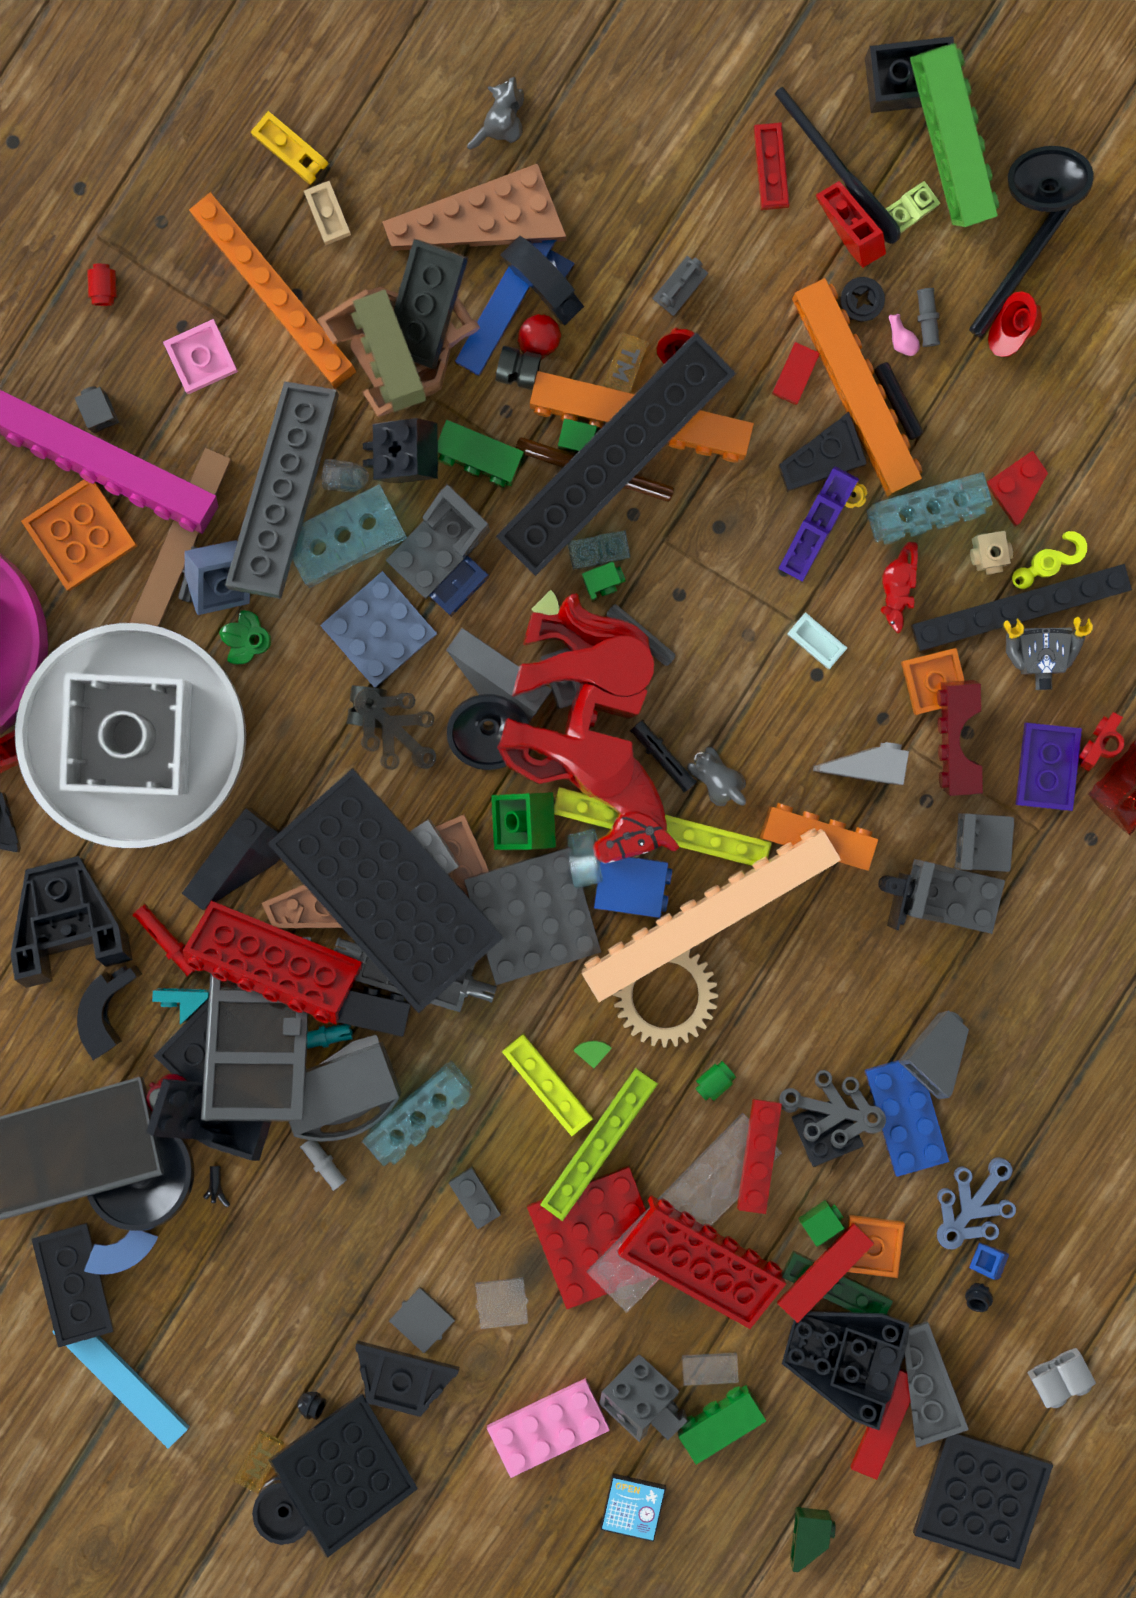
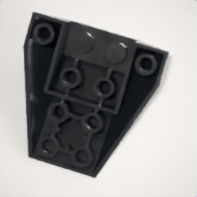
[782,1311,910,1431]

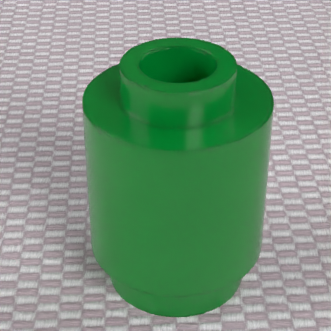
[695,1061,737,1101]

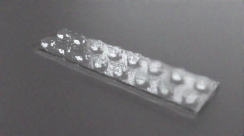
[587,1113,782,1313]

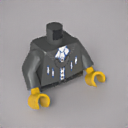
[1003,617,1093,690]

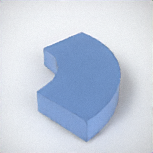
[84,1230,158,1274]

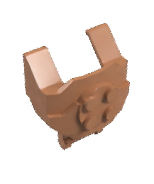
[318,287,480,417]

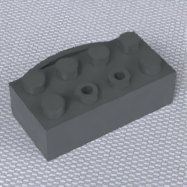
[275,1041,402,1141]

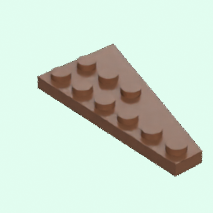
[382,164,567,251]

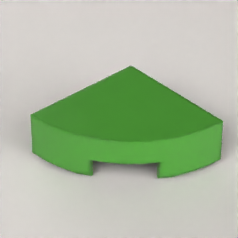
[573,1041,612,1068]

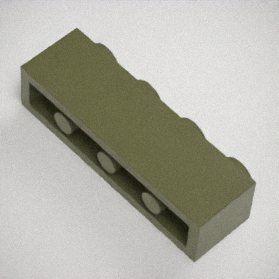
[351,290,426,412]

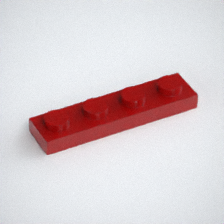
[737,1099,782,1214]

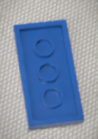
[865,1060,949,1177]

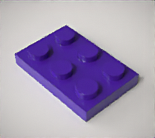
[1016,723,1082,811]

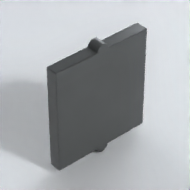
[389,1287,455,1353]

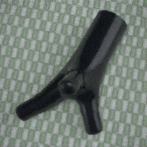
[203,1165,230,1208]

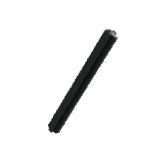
[969,207,1073,337]

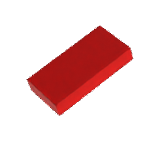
[772,342,820,405]

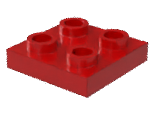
[1079,712,1124,772]

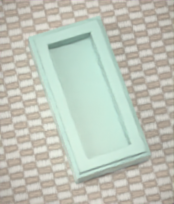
[787,612,847,670]

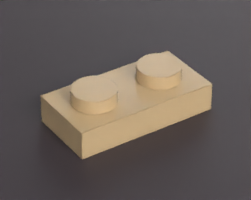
[304,181,351,245]

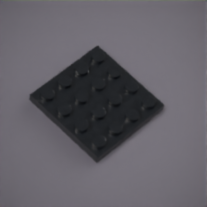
[268,1394,418,1558]
[913,1433,1053,1569]

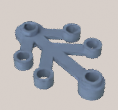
[937,1157,1016,1249]

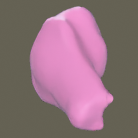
[889,314,920,356]

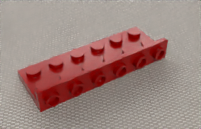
[183,901,362,1024]
[617,1196,786,1329]

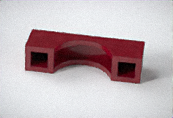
[937,680,983,796]

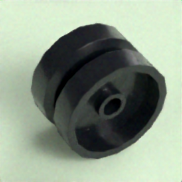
[252,1474,309,1545]

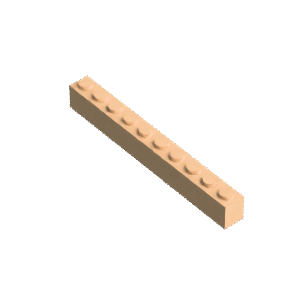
[582,828,841,1002]

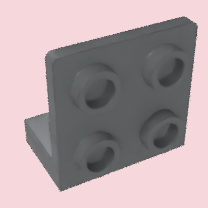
[955,813,1014,872]
[599,1355,679,1442]

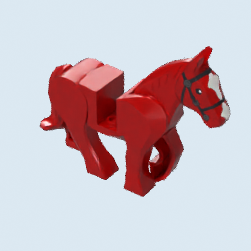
[497,593,680,863]

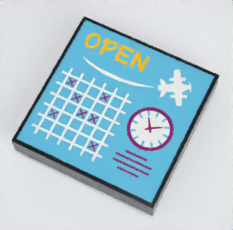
[600,1473,666,1542]

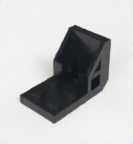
[146,1079,275,1161]

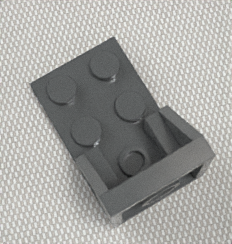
[386,485,490,599]
[904,859,1005,934]

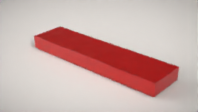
[777,1223,874,1323]
[850,1369,911,1480]

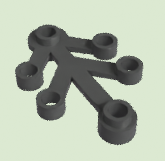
[779,1070,886,1148]

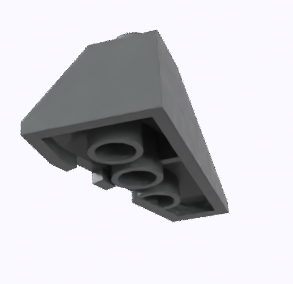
[446,628,552,723]

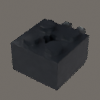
[363,418,438,483]

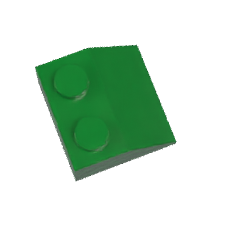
[491,792,556,850]

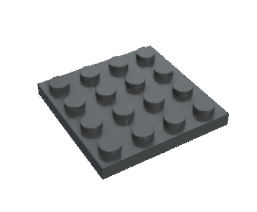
[464,847,601,985]

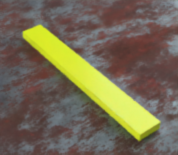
[554,787,772,866]

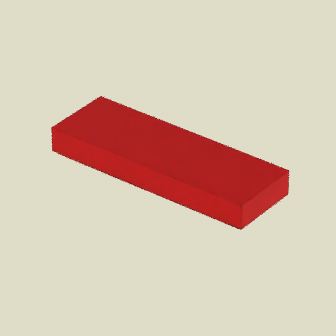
[753,122,789,210]

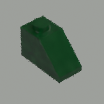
[790,1507,836,1572]

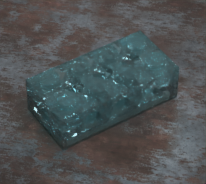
[867,472,993,545]
[293,484,407,588]
[362,1060,472,1166]

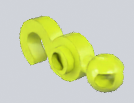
[1012,531,1087,589]

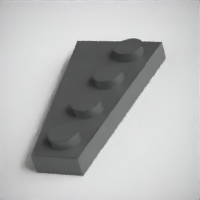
[905,1321,969,1448]

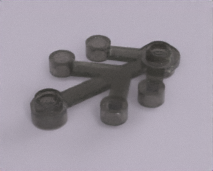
[354,689,436,770]

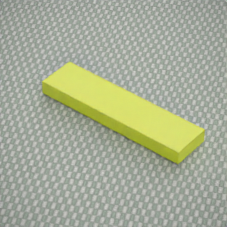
[502,1033,593,1136]

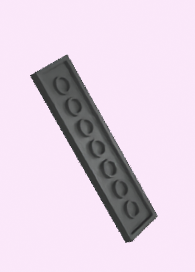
[225,381,339,599]

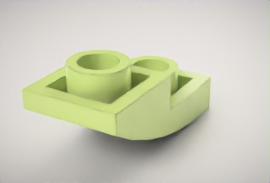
[886,181,940,233]

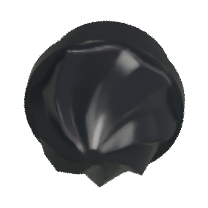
[965,1283,993,1312]
[298,1392,326,1420]

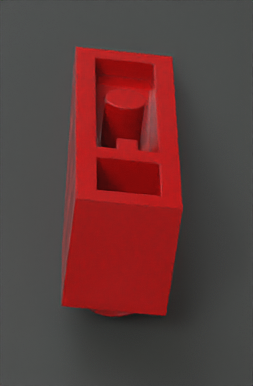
[816,181,886,268]

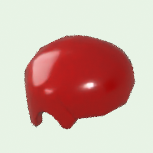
[517,314,562,359]

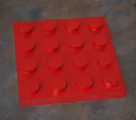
[527,1166,654,1309]

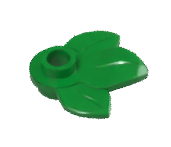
[219,610,271,665]

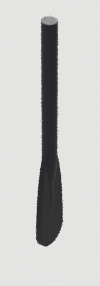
[775,87,901,244]

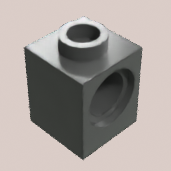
[75,386,119,433]

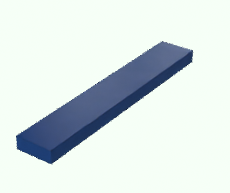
[455,239,557,377]

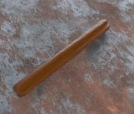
[516,437,674,502]

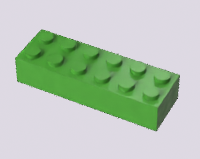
[910,44,999,227]

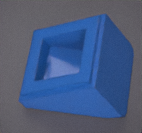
[969,1242,1009,1280]

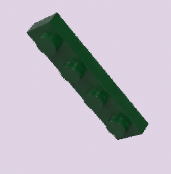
[782,1250,893,1315]

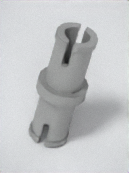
[300,1140,347,1191]

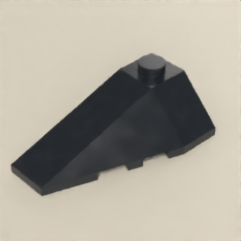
[182,808,281,910]

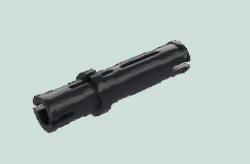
[630,719,697,793]

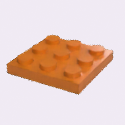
[21,480,138,591]

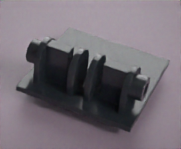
[878,872,914,930]
[791,1096,864,1168]

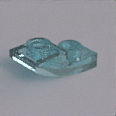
[568,531,631,570]
[568,829,603,888]

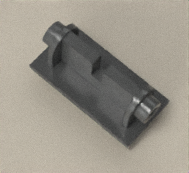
[652,256,708,316]

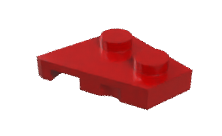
[985,451,1048,527]

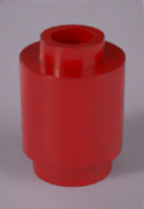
[87,263,117,306]

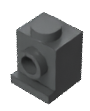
[651,1401,687,1440]

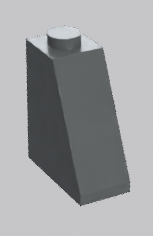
[898,1011,969,1099]

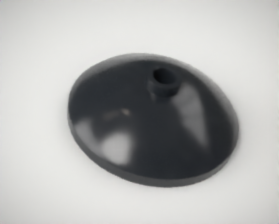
[1008,146,1094,212]
[447,694,529,770]

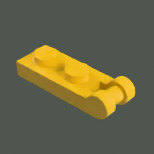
[251,111,329,185]

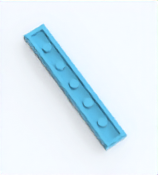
[52,1330,189,1448]

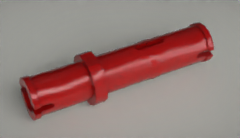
[132,904,196,977]

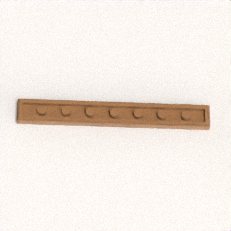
[130,448,232,627]

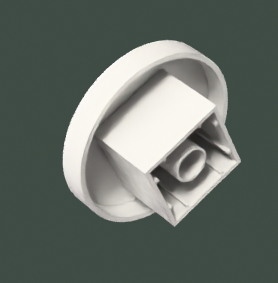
[15,623,246,848]

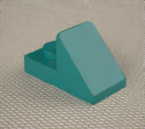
[152,988,209,1024]

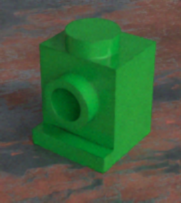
[582,562,626,602]

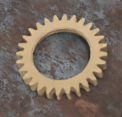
[613,949,718,1047]

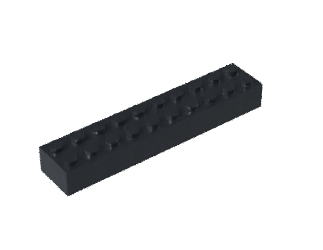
[496,332,736,576]

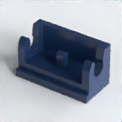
[429,556,489,617]

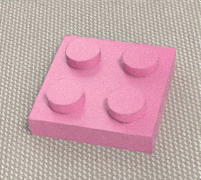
[163,319,238,395]

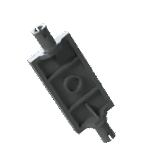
[334,937,497,1012]

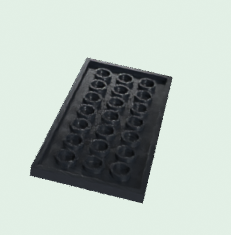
[268,768,504,1013]

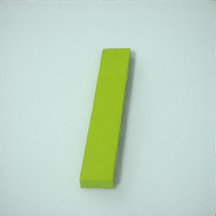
[540,1068,658,1221]

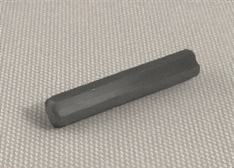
[607,604,676,666]

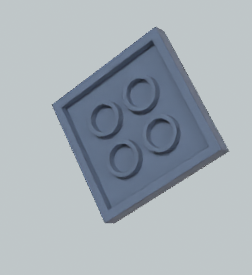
[320,571,437,688]

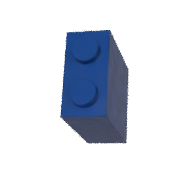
[594,857,672,918]

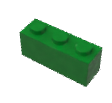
[438,420,524,488]
[677,1385,766,1465]

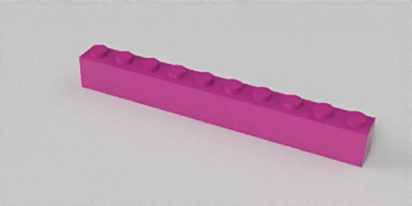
[0,390,219,534]

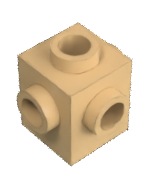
[970,531,1013,575]

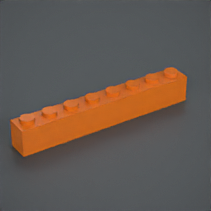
[189,192,356,389]
[792,278,923,497]
[530,371,754,462]

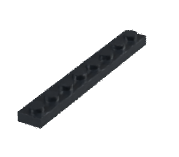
[911,564,1132,652]

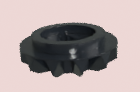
[840,277,885,323]

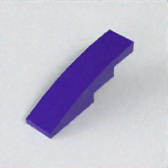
[778,466,859,582]

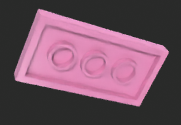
[487,1378,610,1478]

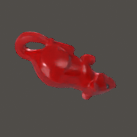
[881,542,918,633]

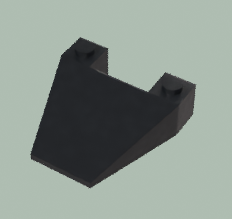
[11,856,133,988]

